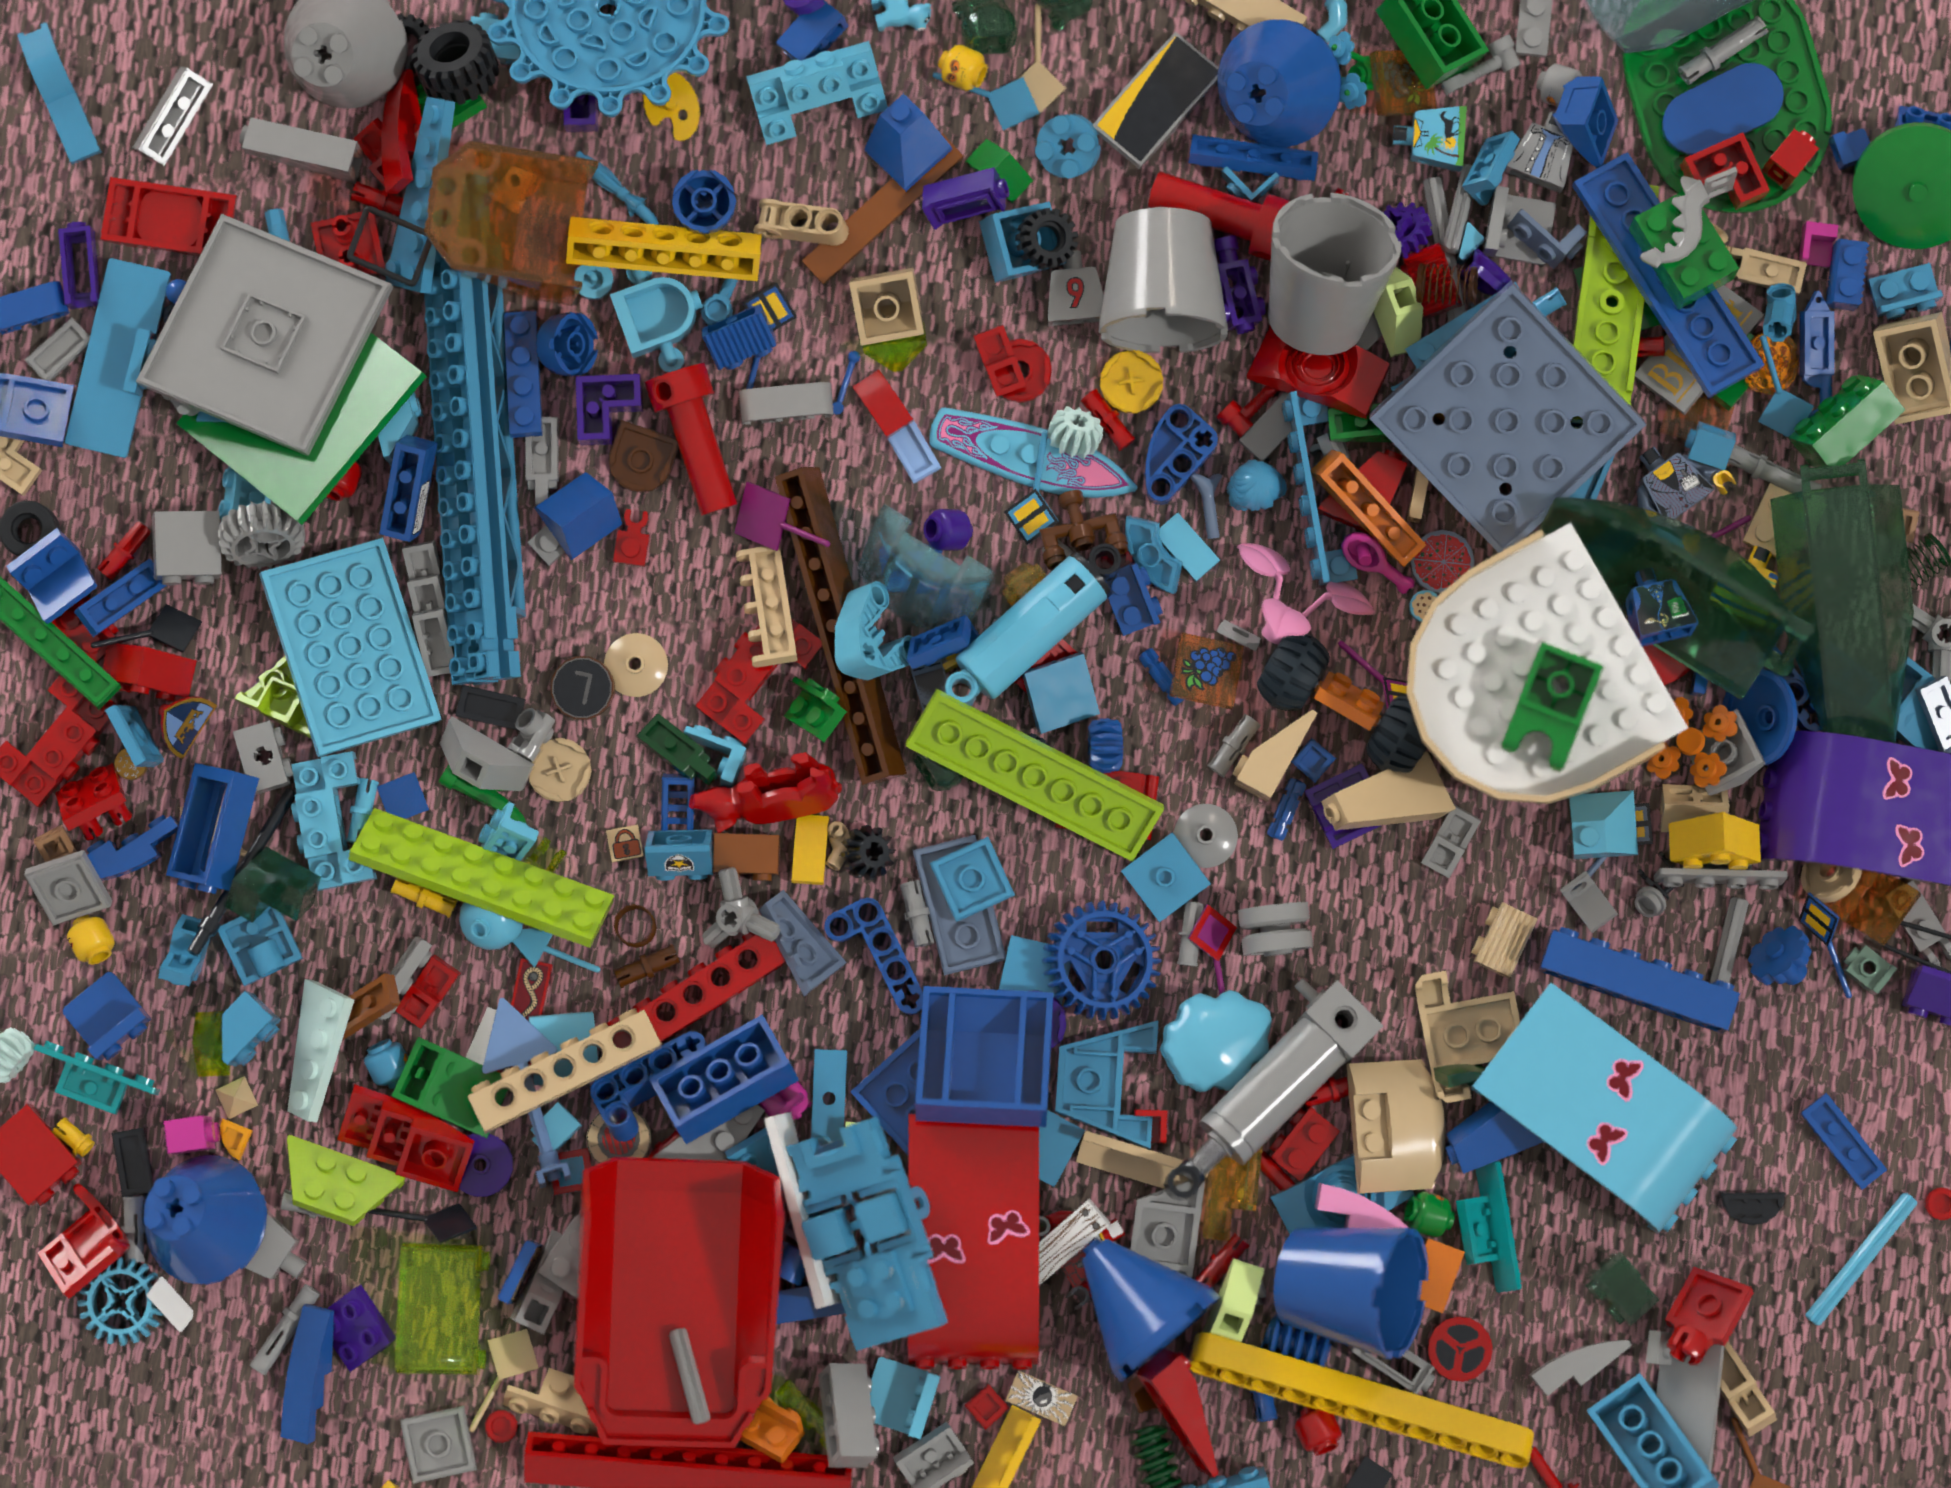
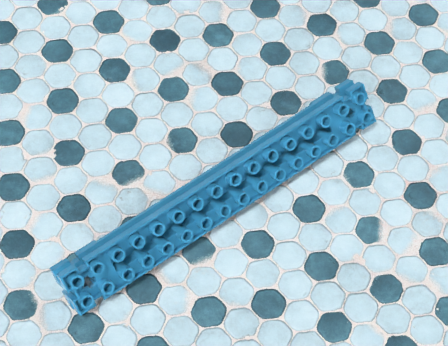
[424,166,526,685]

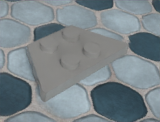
[1130,1181,1205,1278]

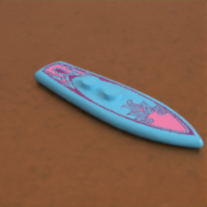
[929,407,1138,498]

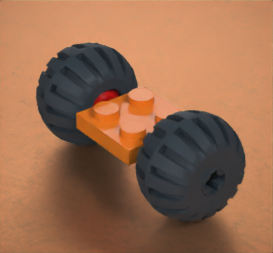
[1257,634,1427,773]

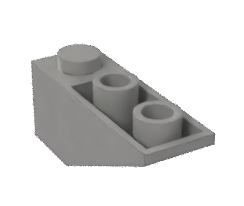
[510,1229,563,1335]

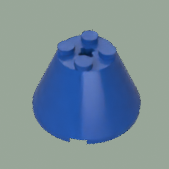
[1217,19,1341,147]
[144,1155,267,1285]

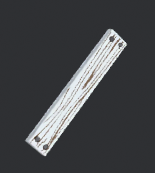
[1039,1199,1111,1285]

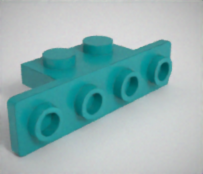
[33,1040,160,1115]
[1456,1161,1522,1293]

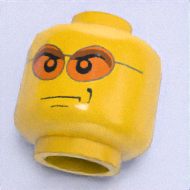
[938,44,988,91]

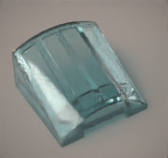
[856,504,995,631]

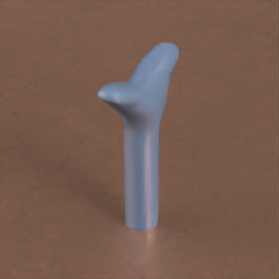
[1190,473,1222,539]

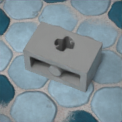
[233,721,294,795]

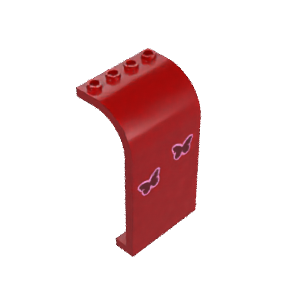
[908,1114,1039,1370]

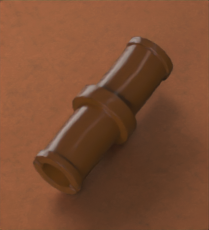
[613,944,680,989]

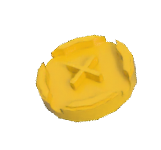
[1100,350,1163,414]

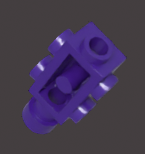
[1214,235,1265,334]

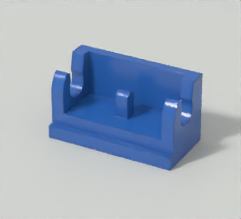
[776,0,849,61]

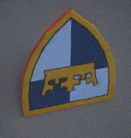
[158,696,217,760]

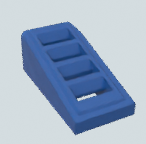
[661,773,695,831]

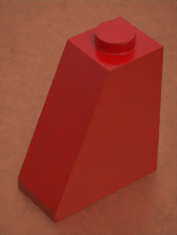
[1318,450,1408,535]

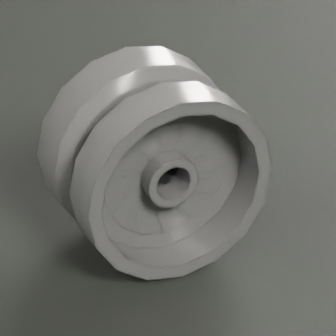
[1238,902,1313,957]

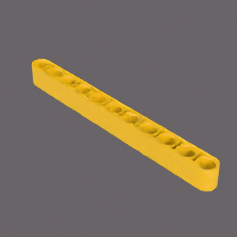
[1189,1333,1534,1468]

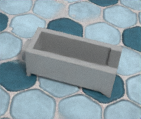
[1350,1347,1436,1394]

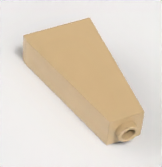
[1321,751,1456,831]

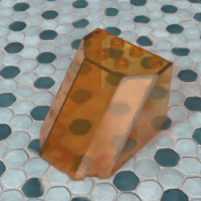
[424,141,599,306]

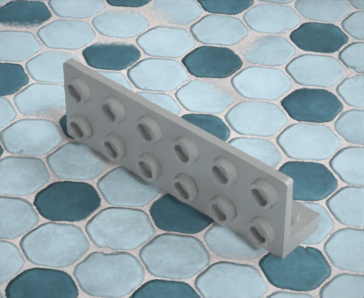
[1646,1330,1724,1471]

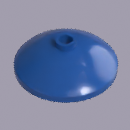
[1722,669,1797,765]

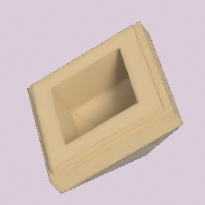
[215,1076,258,1119]

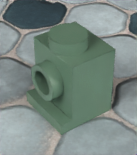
[1843,945,1897,995]

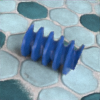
[1260,1314,1332,1367]

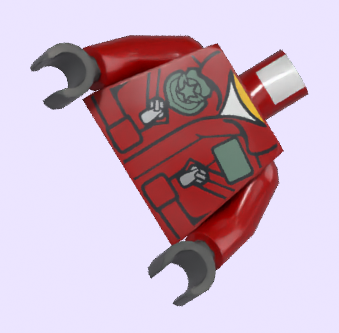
[1039,1210,1125,1310]

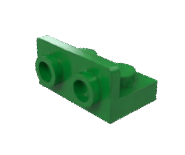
[784,676,847,743]

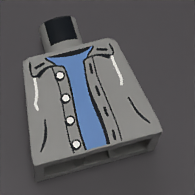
[1504,112,1573,194]

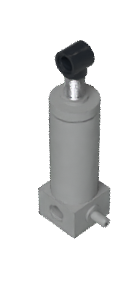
[1164,979,1383,1201]

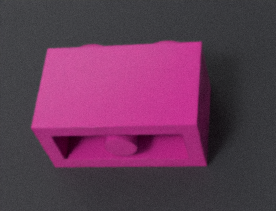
[164,1116,220,1154]

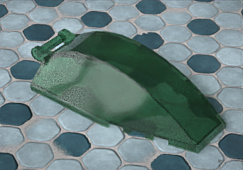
[1770,458,1914,743]
[1539,497,1814,699]

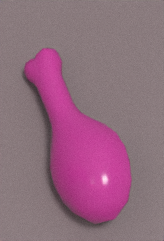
[1341,532,1415,594]

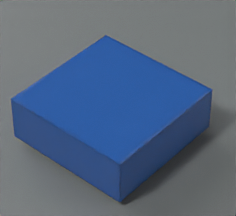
[1291,738,1336,783]

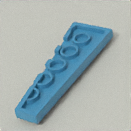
[385,97,455,294]

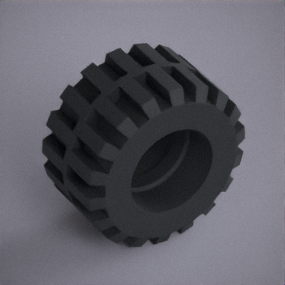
[412,20,499,105]

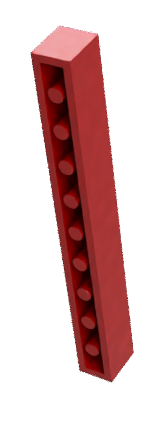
[524,1431,853,1488]

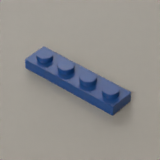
[1188,134,1319,181]
[504,311,543,438]

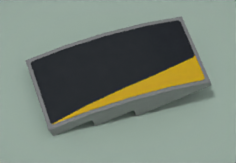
[1092,32,1219,169]

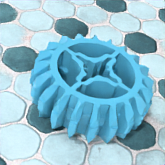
[77,1257,163,1346]

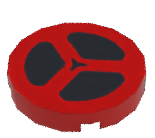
[1427,1316,1493,1382]

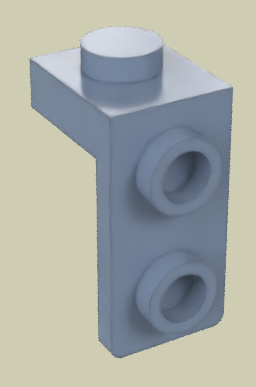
[1508,209,1587,269]

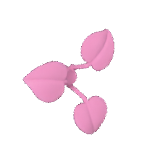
[1237,543,1375,645]

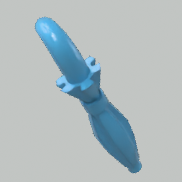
[575,151,659,225]

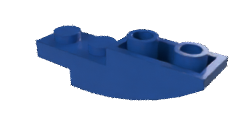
[87,815,179,881]

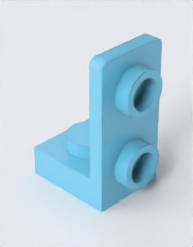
[684,725,746,788]

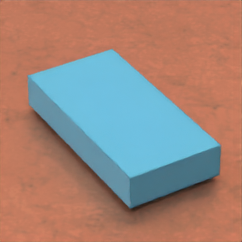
[1159,512,1220,582]

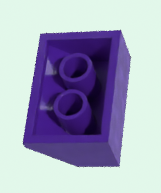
[1902,965,1951,1027]

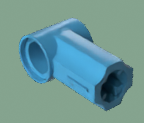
[1763,283,1797,342]

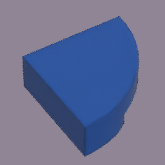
[1689,664,1708,697]

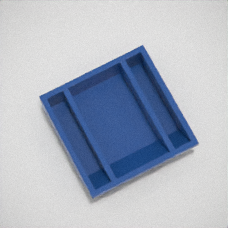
[915,986,1053,1127]

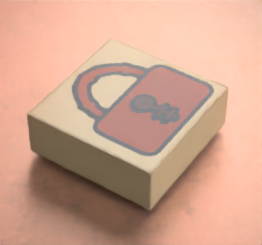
[606,825,644,863]

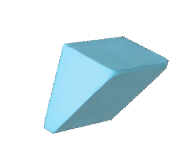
[1457,222,1485,265]

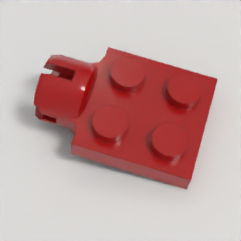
[1665,1267,1754,1366]

